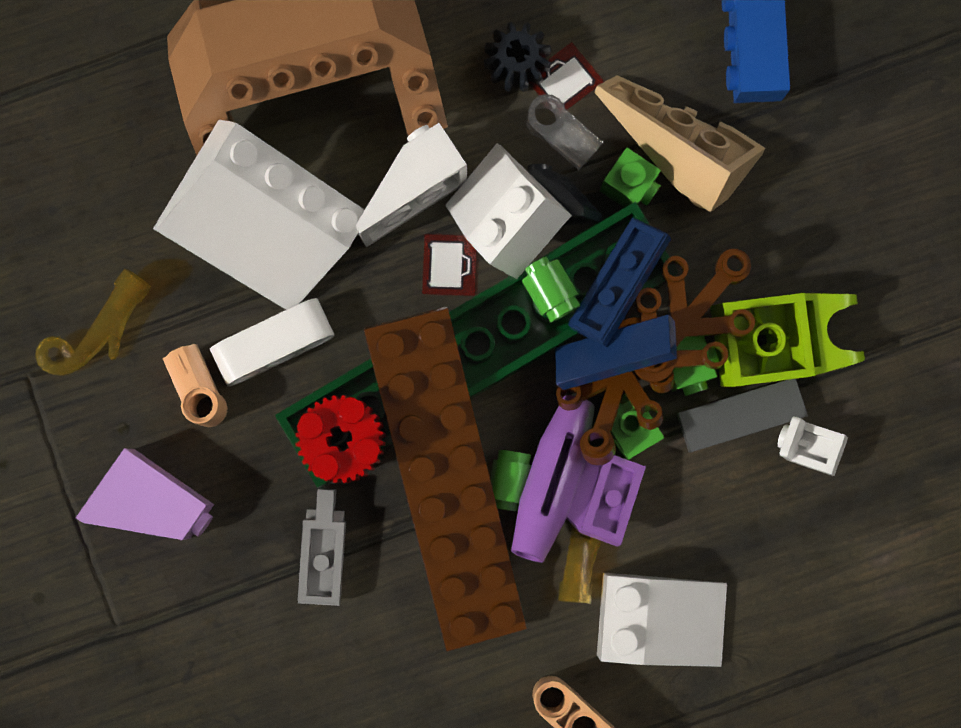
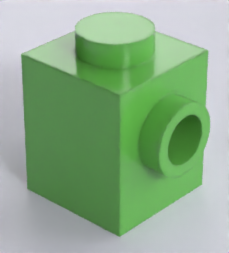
[600,148,661,208]
[668,336,719,396]
[610,394,664,460]

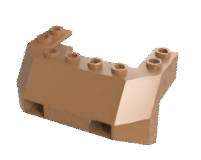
[167,0,448,155]

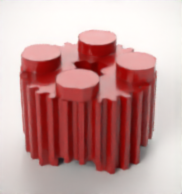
[295,395,386,483]

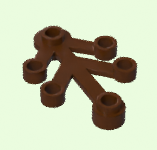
[634,249,755,383]
[556,317,675,465]

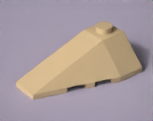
[594,75,765,212]

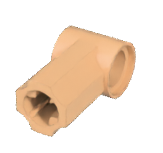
[163,344,228,427]

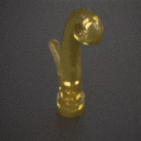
[35,268,152,376]
[558,525,602,604]

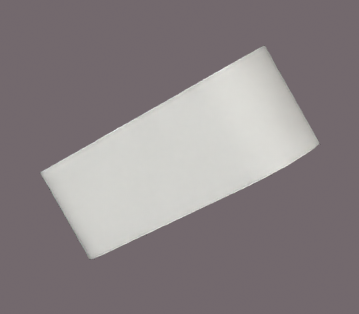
[210,298,335,387]

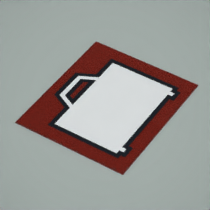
[528,42,604,117]
[422,234,476,296]

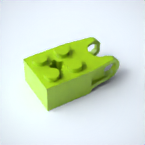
[710,293,865,387]

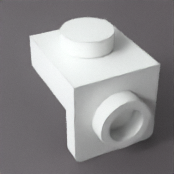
[778,416,848,476]

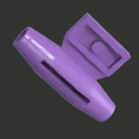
[511,395,646,563]

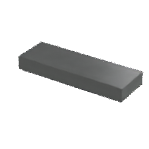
[677,379,808,453]

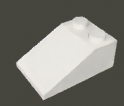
[355,123,467,247]
[446,143,572,279]
[597,573,727,667]

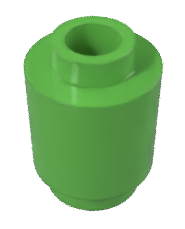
[522,256,580,323]
[490,450,532,512]

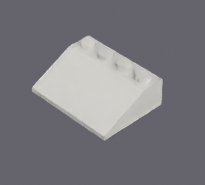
[153,120,365,310]

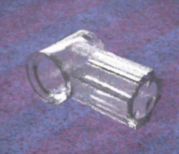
[526,94,603,170]

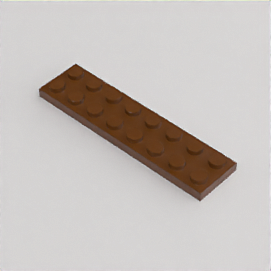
[363,307,527,651]

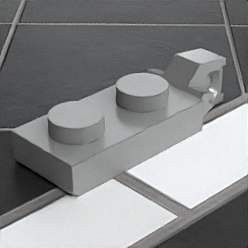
[298,488,346,606]

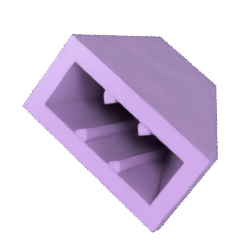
[76,448,214,540]

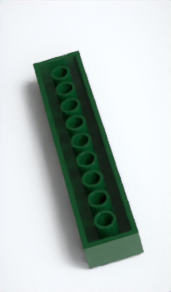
[275,201,679,488]

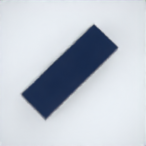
[568,217,671,348]
[556,315,677,390]

